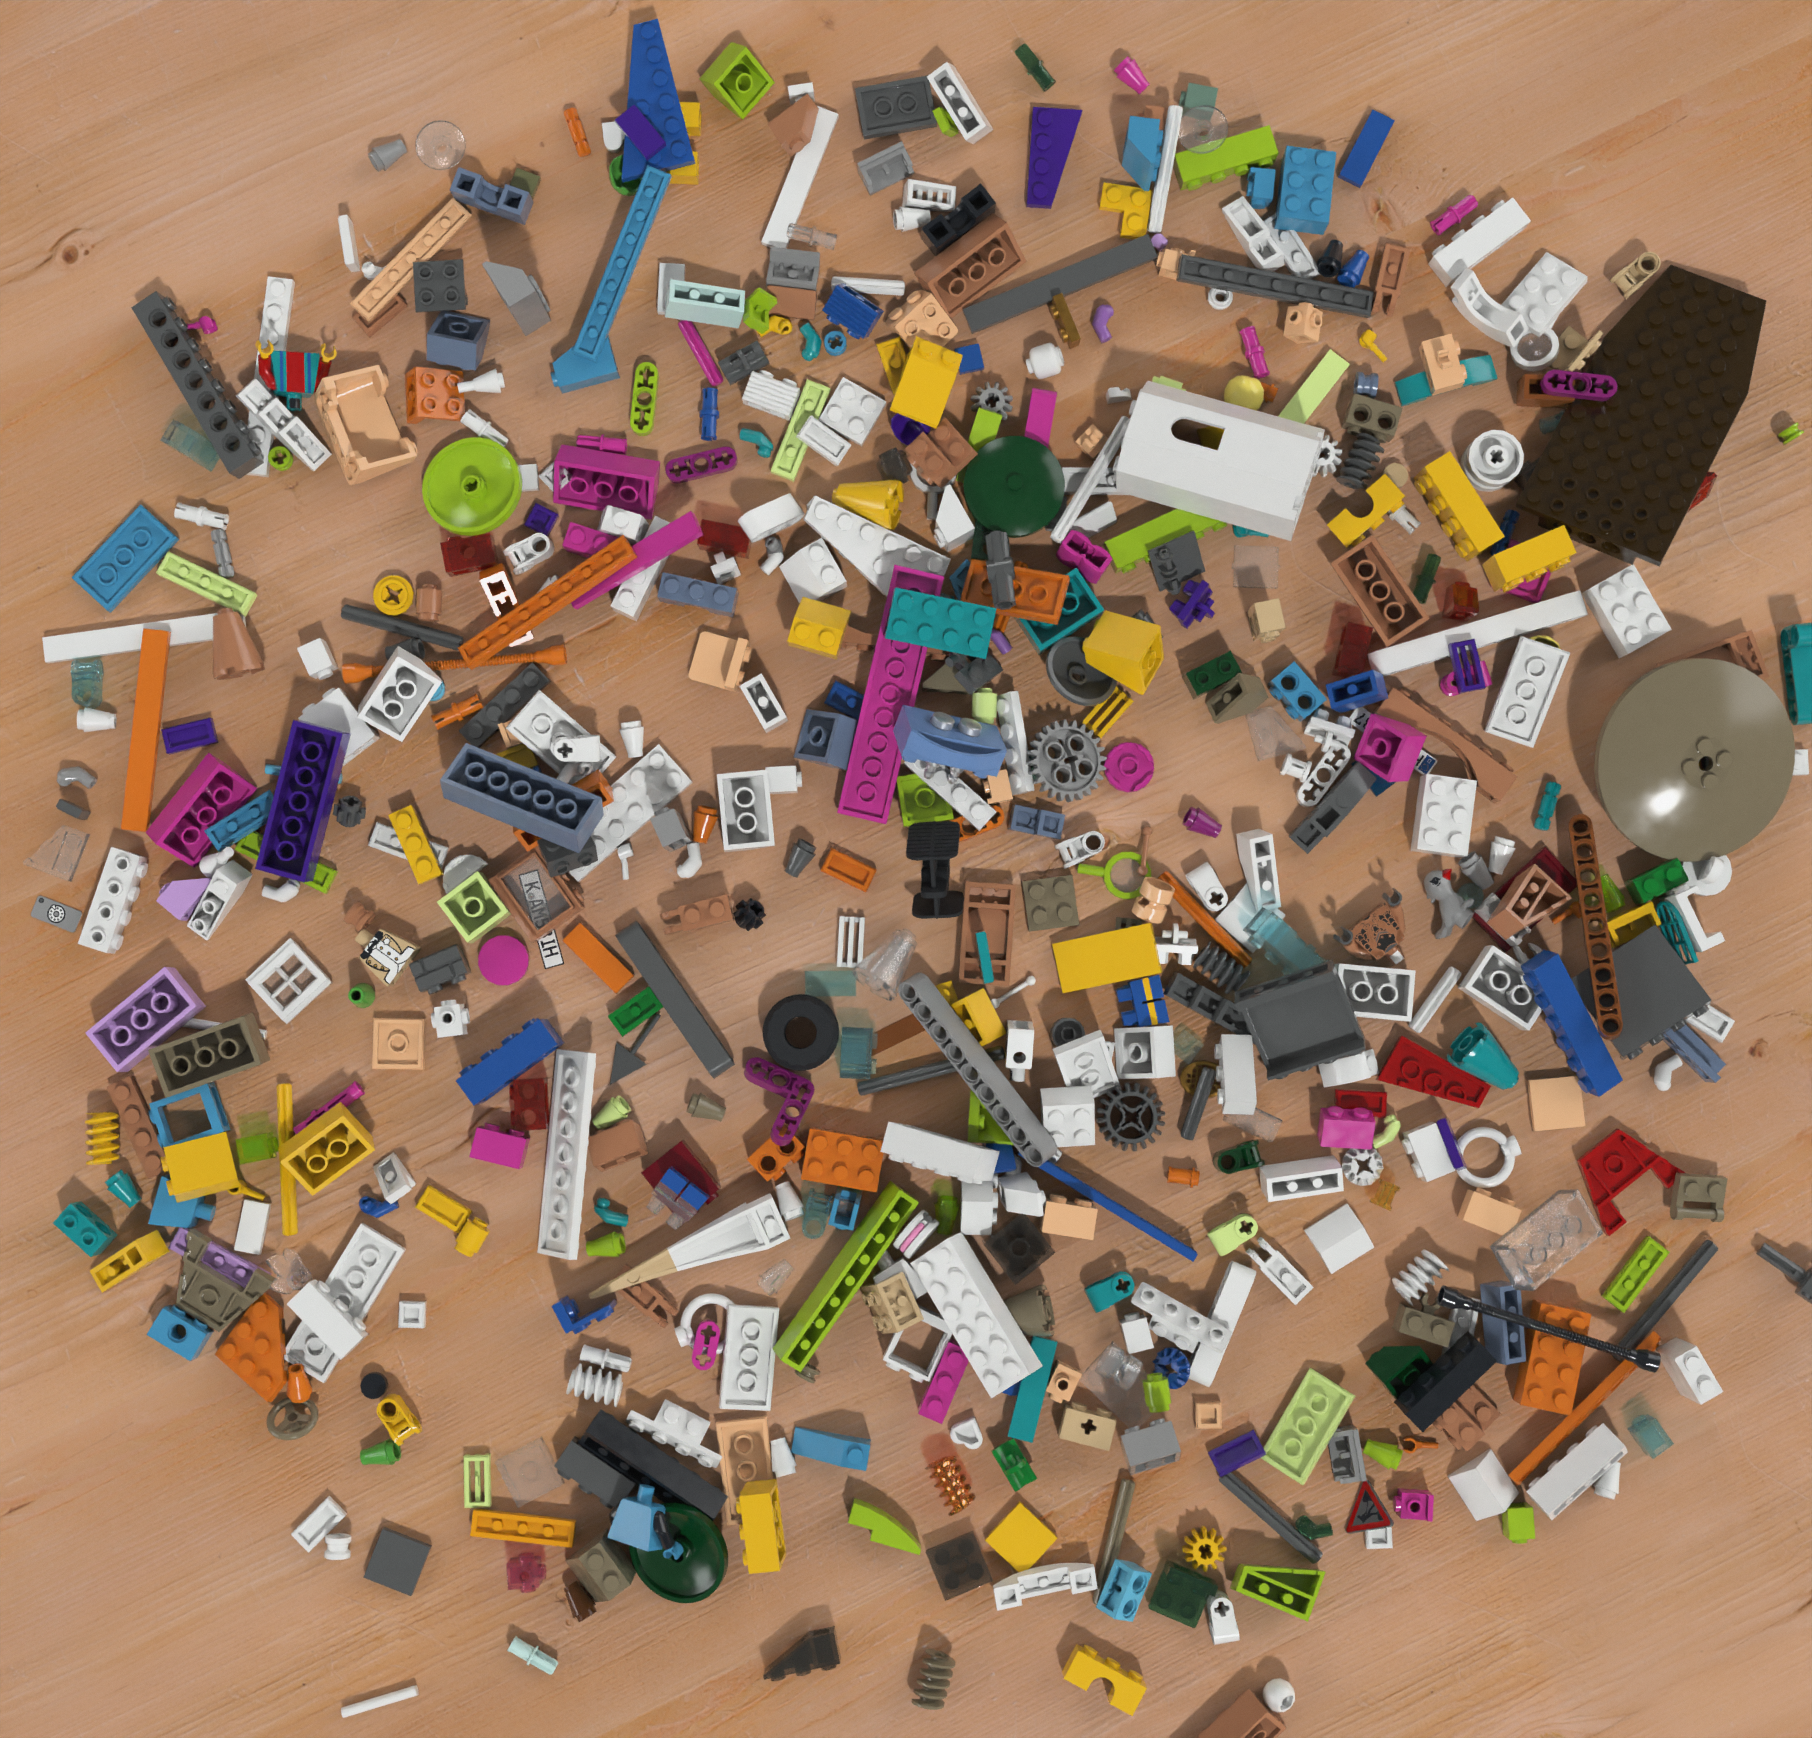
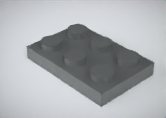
[855,75,937,140]

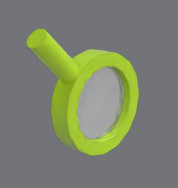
[1077,852,1151,899]

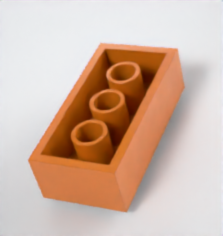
[1513,1299,1592,1416]

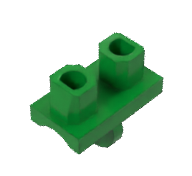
[991,1438,1037,1492]

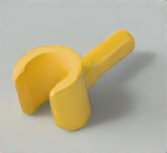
[1359,329,1388,363]
[227,1179,265,1202]

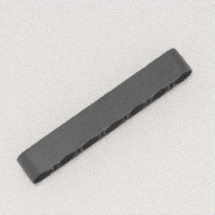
[615,921,735,1079]

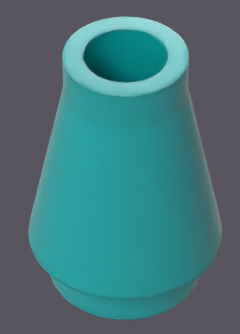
[105,1169,142,1208]

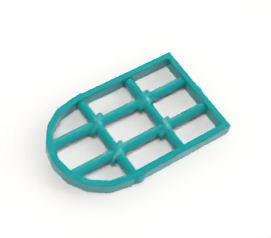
[1656,901,1699,965]

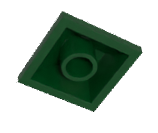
[1365,1346,1433,1400]

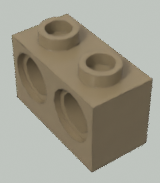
[1342,393,1403,443]

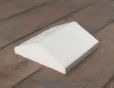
[1214,883,1286,953]
[1304,1203,1374,1274]

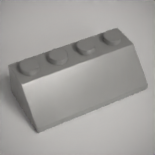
[482,261,551,336]

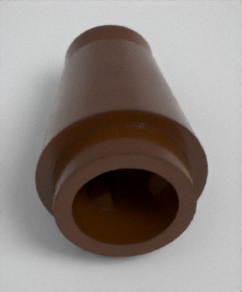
[563,1581,597,1622]

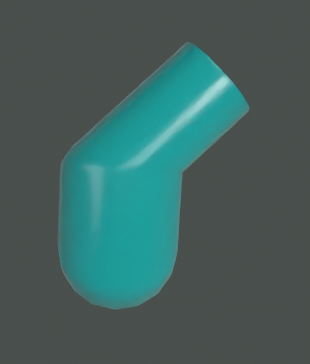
[739,428,774,458]
[594,1197,629,1227]

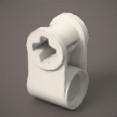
[503,533,555,575]
[550,735,601,762]
[1055,831,1105,869]
[1185,862,1228,911]
[1206,1590,1240,1645]

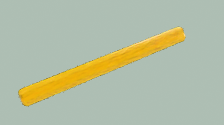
[276,1083,298,1236]

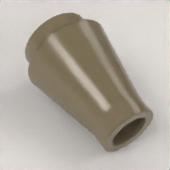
[686,1093,726,1122]

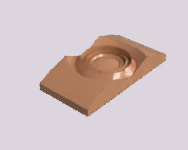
[1656,630,1769,679]
[958,881,1016,986]

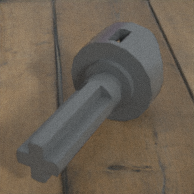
[1756,1242,1812,1304]

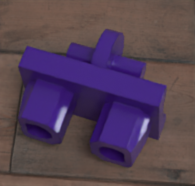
[1170,580,1215,629]

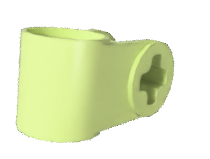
[1207,1213,1258,1256]

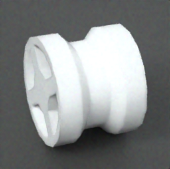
[324,1533,352,1560]

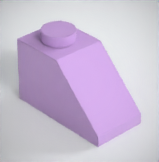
[156,878,212,921]

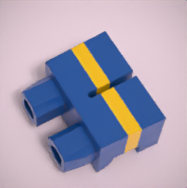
[1115,975,1169,1027]

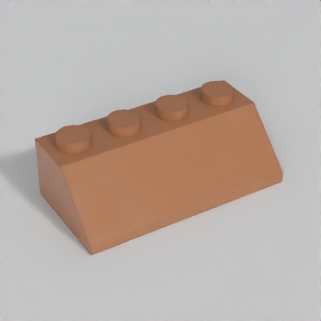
[914,213,1027,319]
[1330,535,1430,647]
[1198,1689,1286,1738]

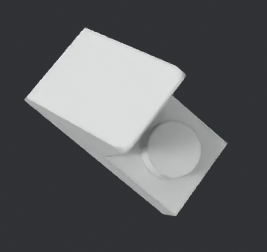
[373,1152,416,1204]

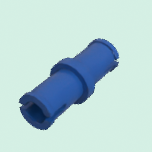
[700,387,719,441]

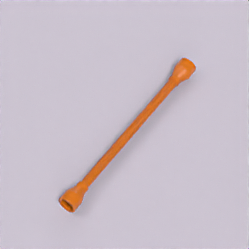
[342,645,567,684]

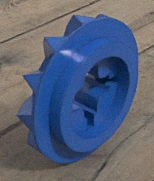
[1152,1347,1190,1389]

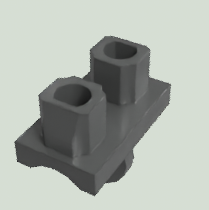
[718,341,770,386]

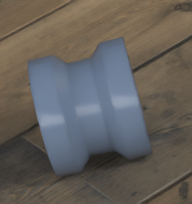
[1353,372,1378,399]

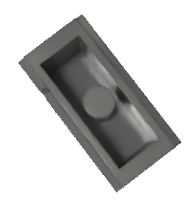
[409,944,471,995]

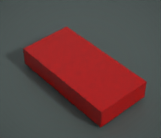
[1334,1089,1387,1118]

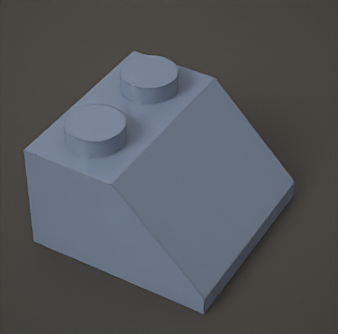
[427,311,490,371]
[794,709,858,770]

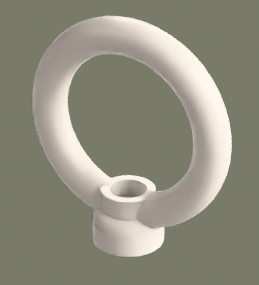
[1455,1127,1522,1188]
[674,1293,734,1355]

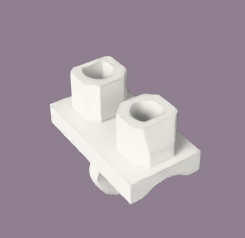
[1304,708,1355,753]
[1155,923,1198,965]

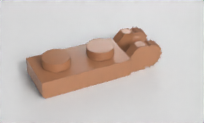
[1371,243,1411,317]
[612,1263,679,1328]

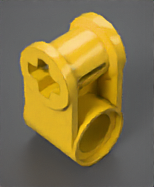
[377,1394,422,1446]

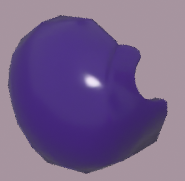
[891,413,931,445]

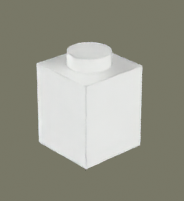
[297,638,338,680]
[765,766,802,794]
[1119,1312,1154,1354]

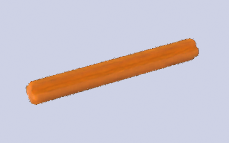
[1157,871,1252,968]

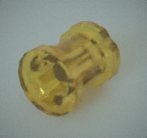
[1370,1178,1401,1211]

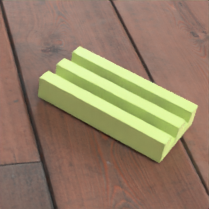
[464,1454,492,1508]

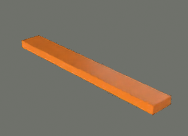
[458,535,637,670]
[121,628,171,832]
[1508,1331,1662,1485]

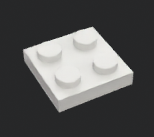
[818,377,887,447]

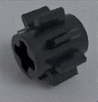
[733,898,766,931]

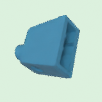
[148,1174,216,1228]

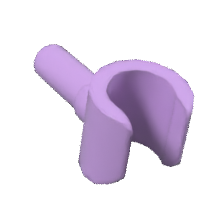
[1151,234,1168,251]

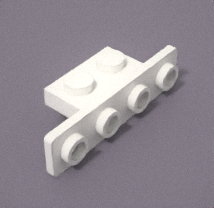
[1131,1282,1232,1353]
[625,1399,722,1468]

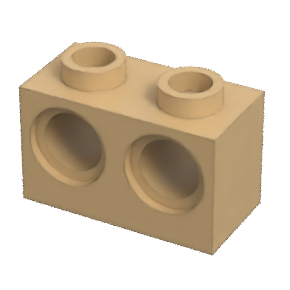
[1247,598,1286,643]

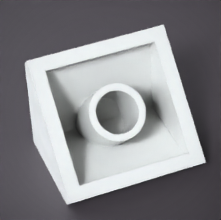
[1447,1449,1519,1521]

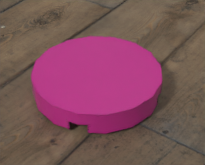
[1104,742,1154,793]
[478,935,529,985]

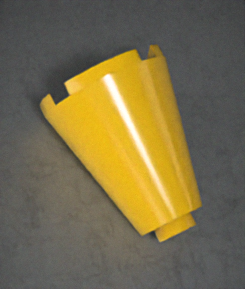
[832,480,904,530]

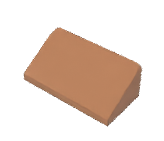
[766,285,817,321]

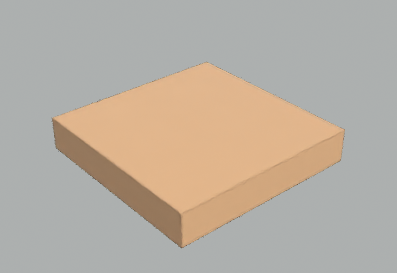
[372,1018,426,1070]
[1527,1075,1585,1131]

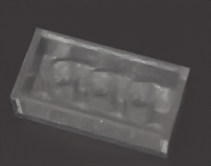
[1490,1189,1603,1291]

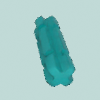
[1534,782,1561,831]

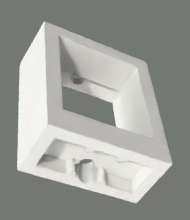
[883,1305,952,1383]

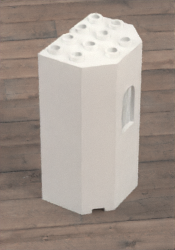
[1113,381,1325,541]

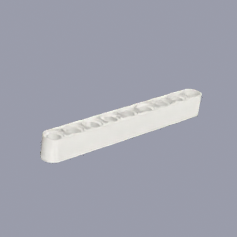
[1367,591,1588,677]

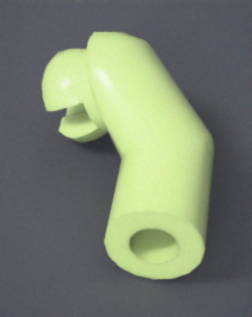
[1372,1115,1401,1149]

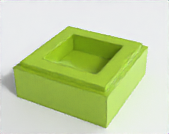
[932,106,959,137]

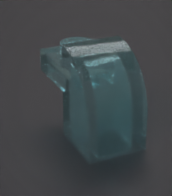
[160,420,220,472]

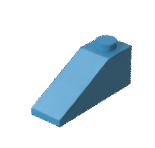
[791,1426,871,1471]

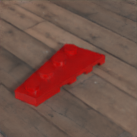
[1376,1036,1491,1108]

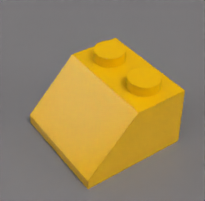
[787,597,851,660]

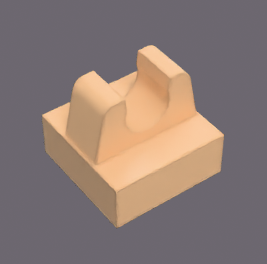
[1075,424,1108,461]

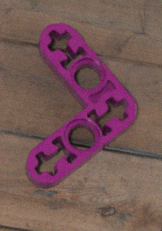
[744,1057,815,1146]

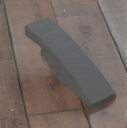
[1163,972,1256,1045]

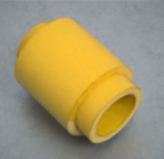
[454,1217,490,1257]

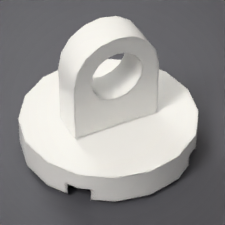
[1680,855,1732,896]

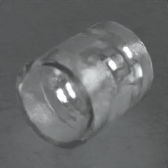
[1095,1343,1143,1391]

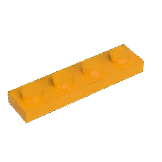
[470,1508,577,1548]

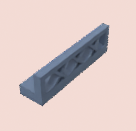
[1663,1025,1726,1083]

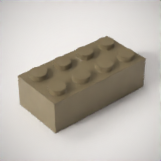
[148,1012,270,1098]

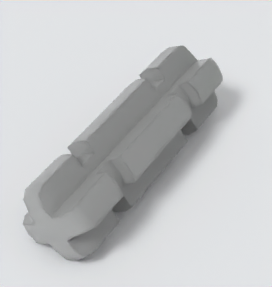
[210,529,234,579]

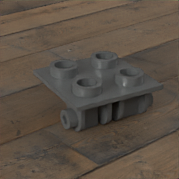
[413,259,468,312]
[1148,530,1205,595]

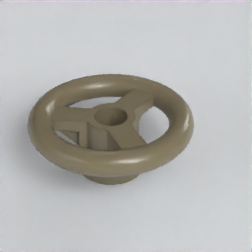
[266,1398,319,1440]

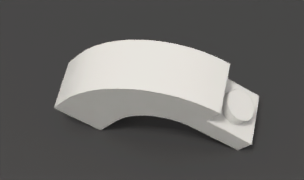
[1450,268,1529,348]

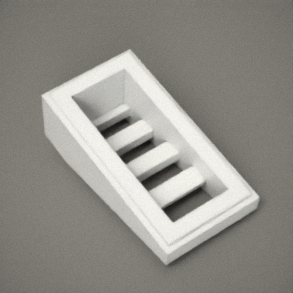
[902,179,956,212]

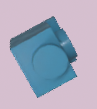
[1246,167,1276,209]

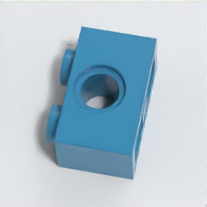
[146,1304,214,1361]

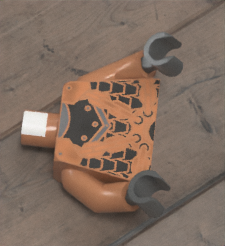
[1333,888,1406,966]

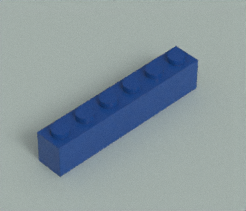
[1520,949,1623,1097]

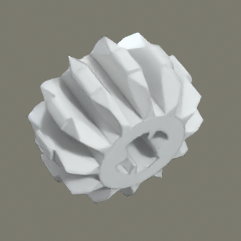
[1313,435,1342,477]

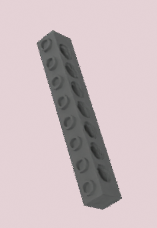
[131,291,264,479]

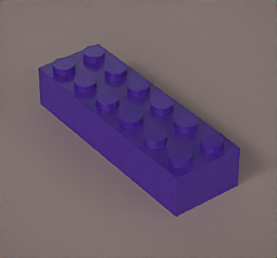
[255,720,351,883]

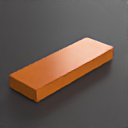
[562,923,635,994]

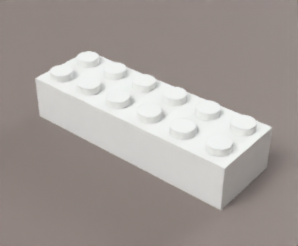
[910,1232,1043,1398]

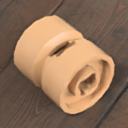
[1131,877,1175,924]

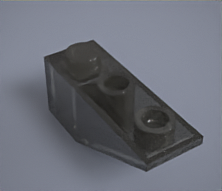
[763,1626,841,1681]

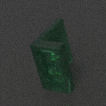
[1148,1559,1218,1628]

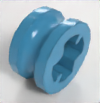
[824,331,847,356]

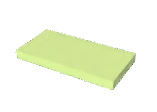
[1261,1368,1355,1485]

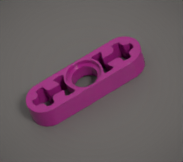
[1540,370,1617,401]
[665,447,738,484]

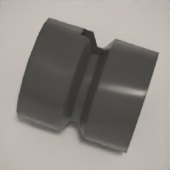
[1050,1018,1085,1047]

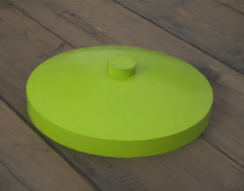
[422,437,522,536]

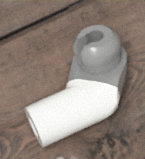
[759,537,784,576]

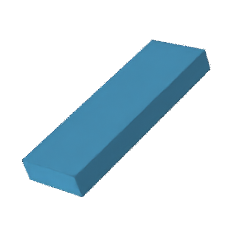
[204,789,274,852]

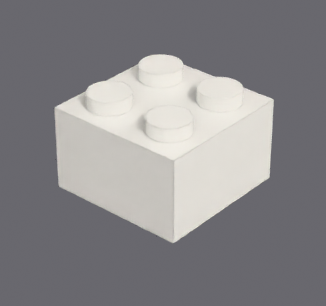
[1040,1085,1095,1147]

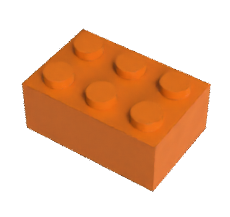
[801,1127,884,1192]

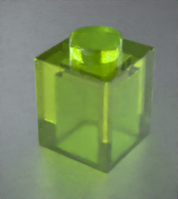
[235,1132,279,1165]

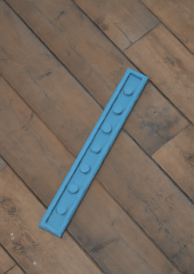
[572,165,672,363]

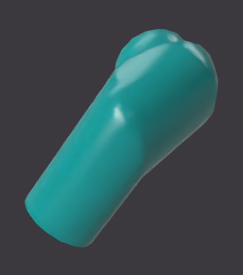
[800,323,822,361]

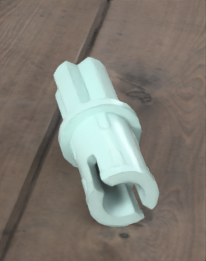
[507,1636,558,1675]

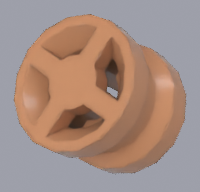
[343,901,376,933]

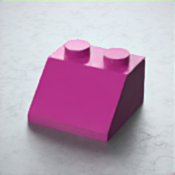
[1353,713,1427,782]

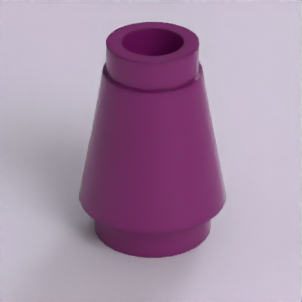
[1182,807,1222,838]

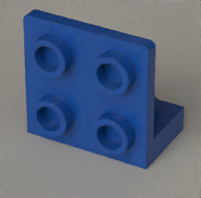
[552,1295,617,1334]

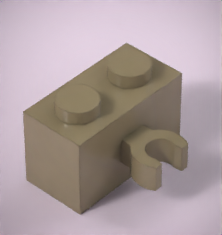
[1392,1293,1455,1348]

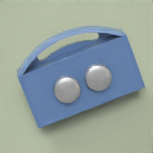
[893,705,1007,785]

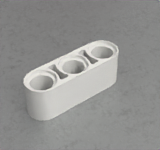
[738,493,805,543]

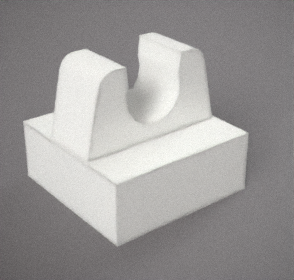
[711,551,741,584]

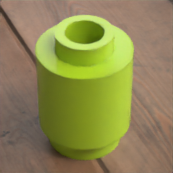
[1142,1373,1171,1413]

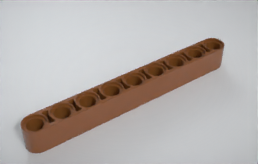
[1568,814,1623,1040]

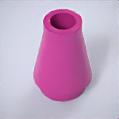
[1114,56,1150,95]

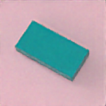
[975,931,994,984]

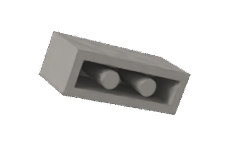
[650,807,693,852]

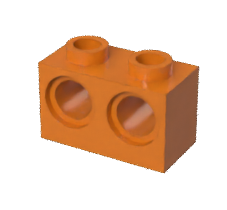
[747,1123,806,1182]

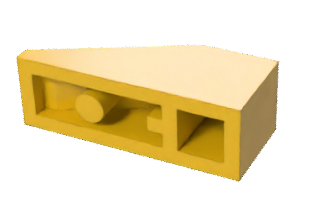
[90,1230,170,1293]

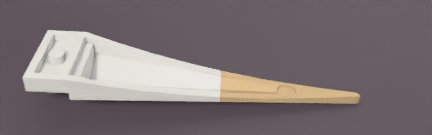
[589,1193,790,1299]

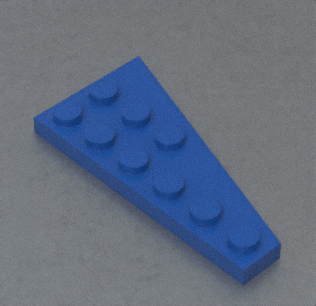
[622,19,696,183]

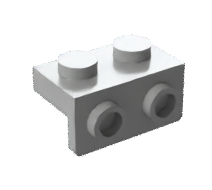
[766,247,820,291]

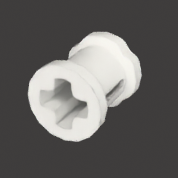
[1280,753,1312,783]

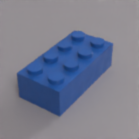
[456,1018,565,1106]

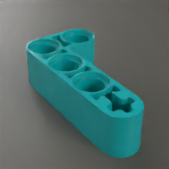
[1780,622,1812,725]

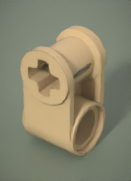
[1610,252,1661,299]

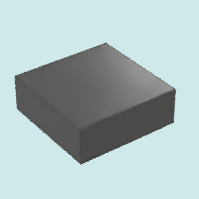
[56,799,91,820]

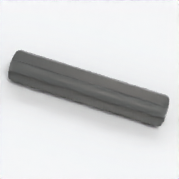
[1180,1067,1216,1140]

